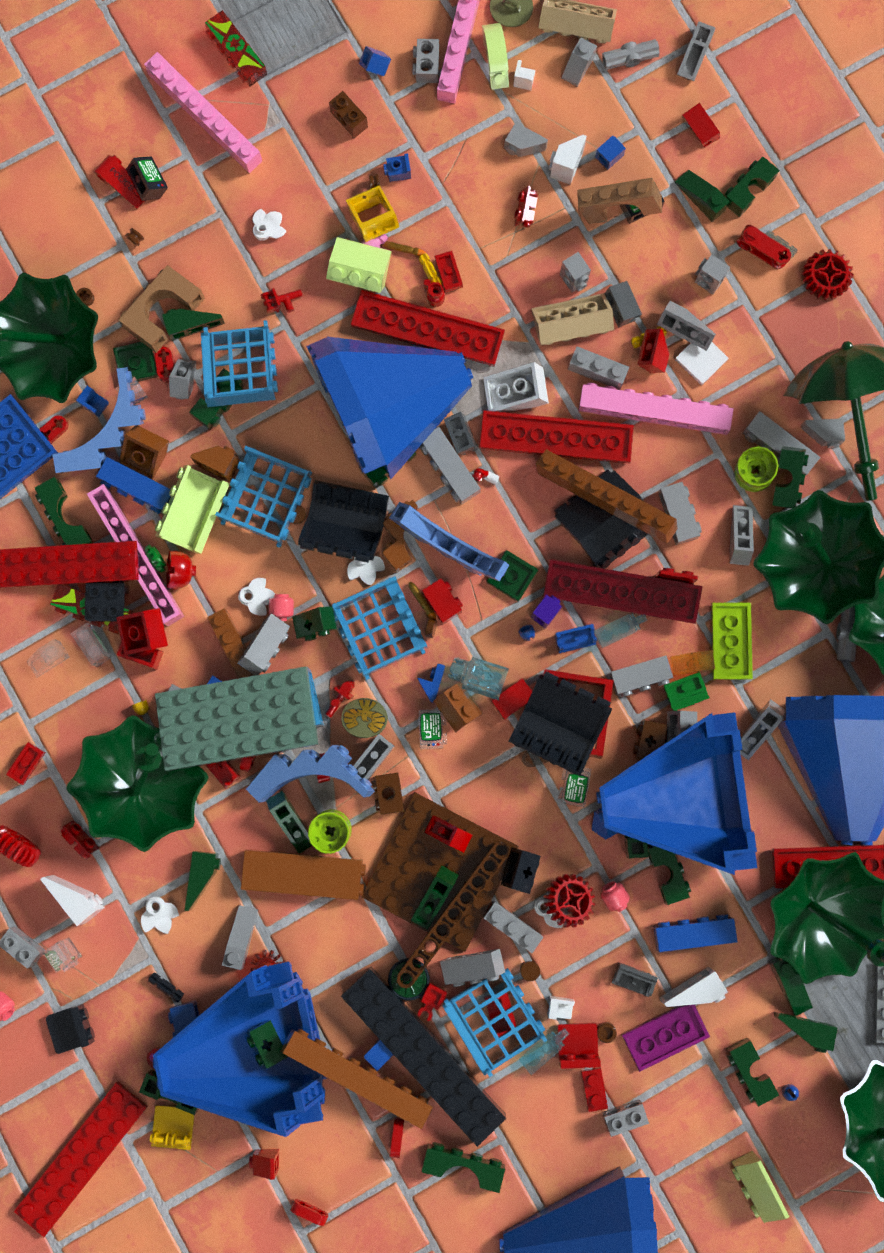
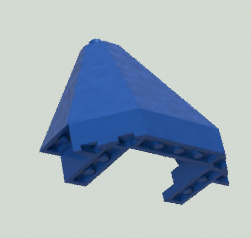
[306,337,473,479]
[778,695,884,845]
[596,712,757,875]
[153,962,327,1137]
[499,1167,658,1253]

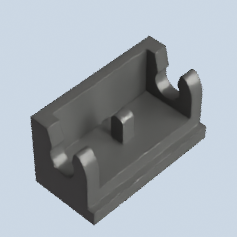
[604,281,642,328]
[444,412,478,455]
[611,962,658,997]

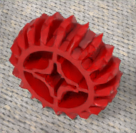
[802,249,854,300]
[0,825,41,867]
[543,874,596,928]

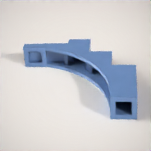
[52,367,146,473]
[390,502,509,581]
[246,745,375,803]

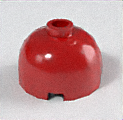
[166,551,196,589]

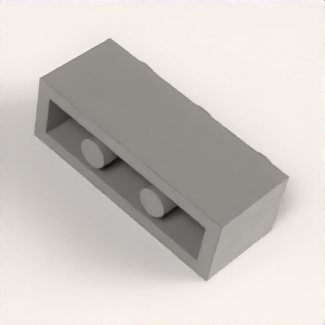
[568,346,629,390]
[658,482,702,545]
[238,613,290,675]
[609,655,673,697]
[344,734,395,790]
[483,901,543,953]
[440,949,505,987]

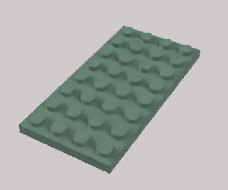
[155,666,319,771]

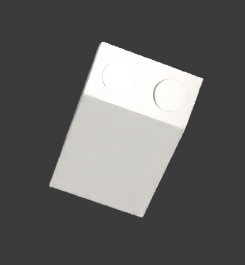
[483,362,549,412]
[40,875,105,926]
[659,967,728,1007]

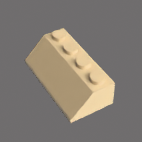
[538,0,617,43]
[531,293,614,345]

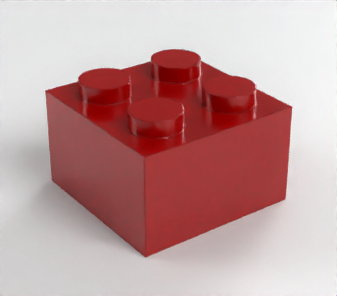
[116,608,168,655]

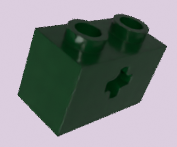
[292,606,337,641]
[246,1020,288,1069]

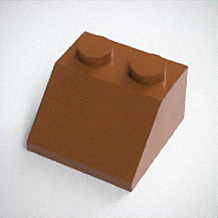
[119,425,169,480]
[190,446,239,483]
[433,683,483,733]

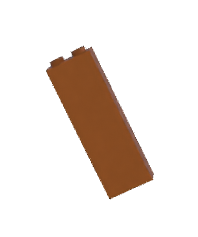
[241,849,366,900]

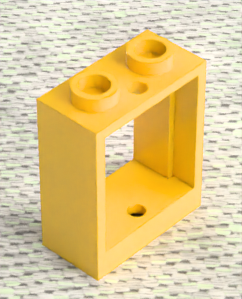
[346,185,399,242]

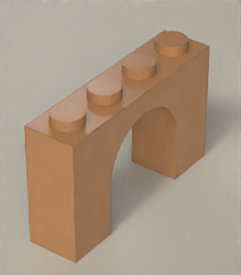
[577,178,662,224]
[119,265,205,353]

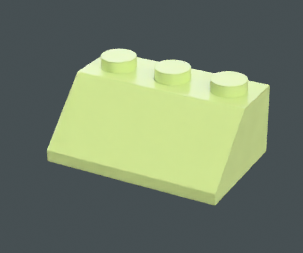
[326,237,392,293]
[731,1151,789,1223]

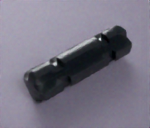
[148,972,184,1002]

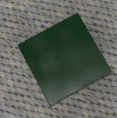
[113,342,158,384]
[486,550,539,602]

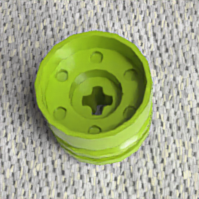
[734,446,779,492]
[308,809,352,854]

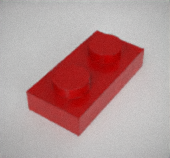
[434,251,463,293]
[6,742,46,785]
[581,1067,608,1112]

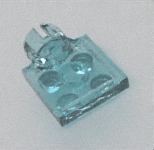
[448,657,509,700]

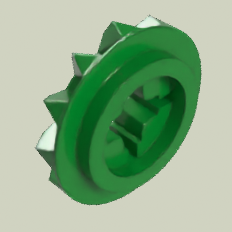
[145,544,166,573]

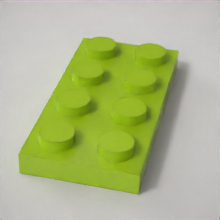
[711,603,753,680]

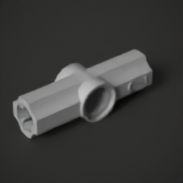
[602,39,660,70]
[836,606,856,662]

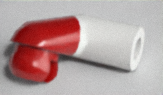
[472,468,500,485]

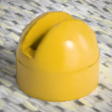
[132,700,149,715]

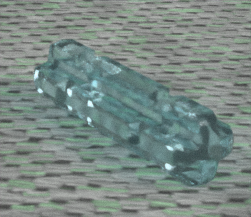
[765,230,797,258]

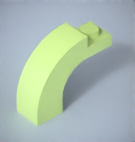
[482,23,509,90]

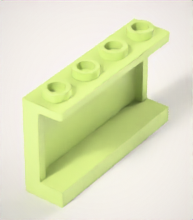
[155,465,230,554]

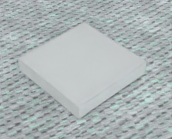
[675,342,729,386]

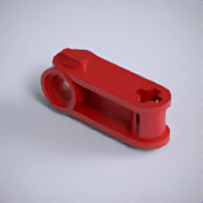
[736,225,791,269]

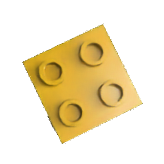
[150,1105,194,1150]

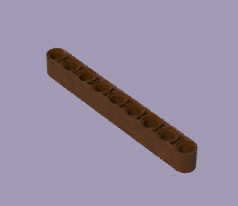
[397,841,510,988]

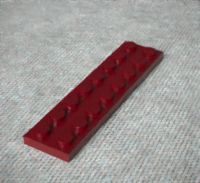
[543,559,703,624]

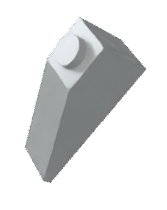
[657,301,716,351]
[729,505,754,566]
[740,699,786,760]
[222,905,258,970]

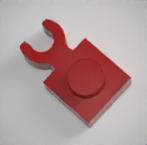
[418,983,447,1021]

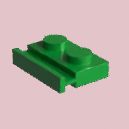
[663,672,710,711]

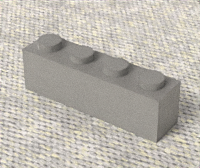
[743,411,821,475]
[419,427,481,505]

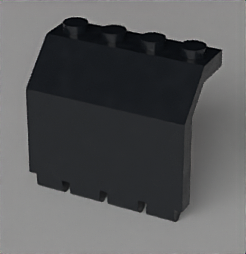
[554,469,648,569]
[298,480,389,563]
[508,671,612,776]

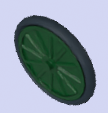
[388,958,430,1001]

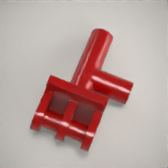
[260,288,303,313]
[325,680,355,718]

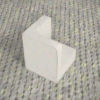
[513,60,535,91]
[548,996,575,1020]

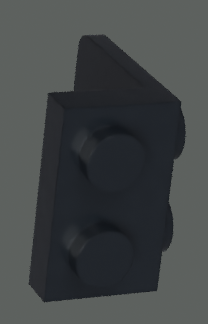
[85,581,129,622]
[46,1003,95,1054]

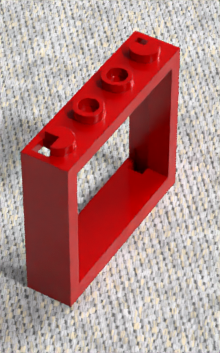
[539,669,614,759]

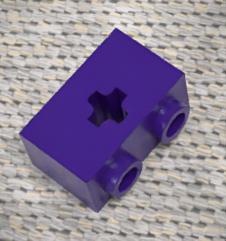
[531,595,562,629]

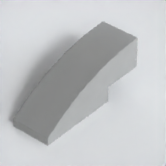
[677,21,716,81]

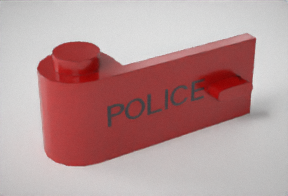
[94,155,145,209]

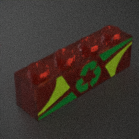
[205,10,267,87]
[50,584,134,634]

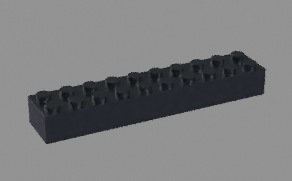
[341,966,506,1147]

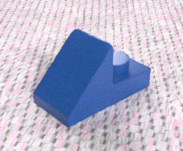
[417,664,445,704]

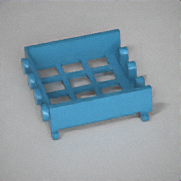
[201,320,278,407]
[215,446,312,548]
[332,576,428,680]
[442,968,548,1077]

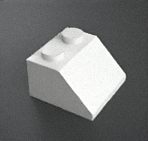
[548,135,587,185]

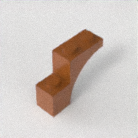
[382,500,418,573]

